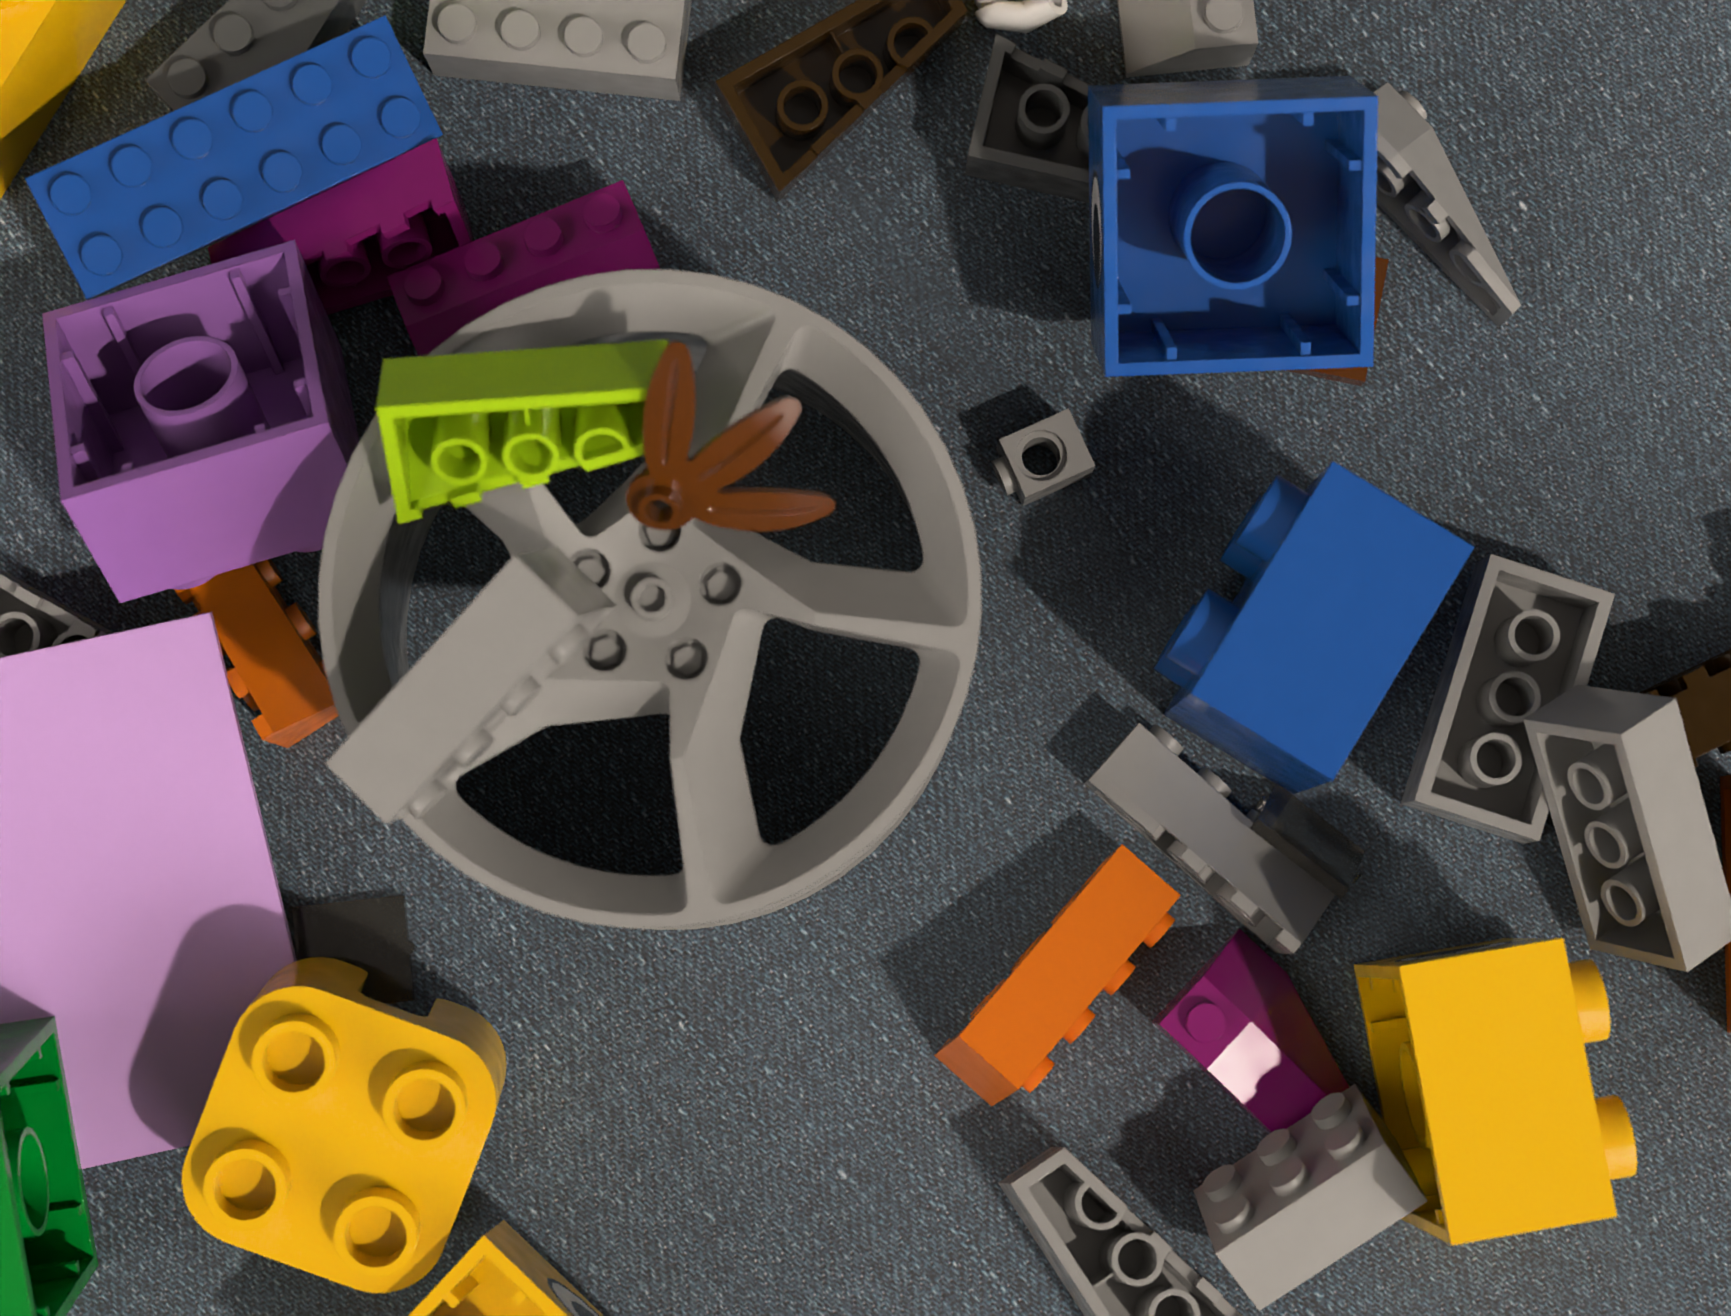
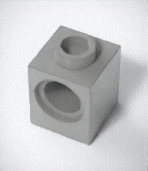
[991,408,1095,507]

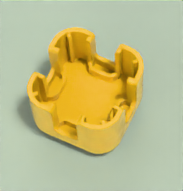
[182,957,507,1293]

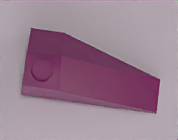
[1152,928,1349,1133]

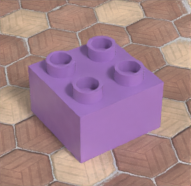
[42,240,359,603]

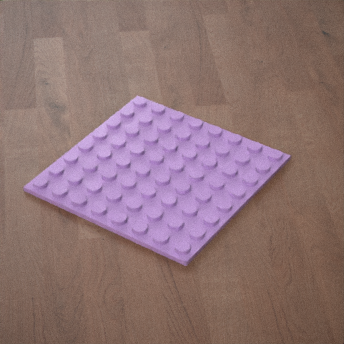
[0,611,297,1169]

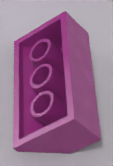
[386,180,661,357]

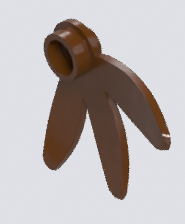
[626,341,836,532]

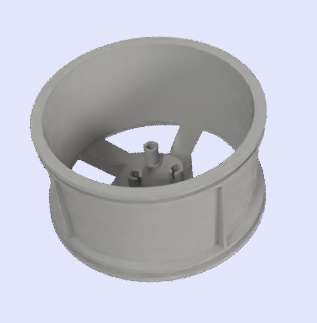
[318,269,982,930]

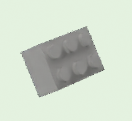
[1193,1084,1428,1311]

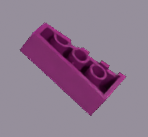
[207,138,474,315]

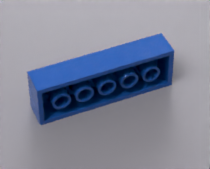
[25,15,443,300]

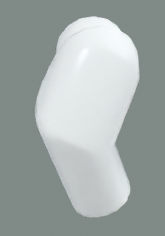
[974,0,1068,33]

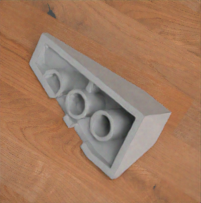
[1373,82,1521,327]

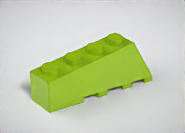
[376,339,668,524]

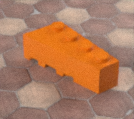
[934,844,1181,1107]

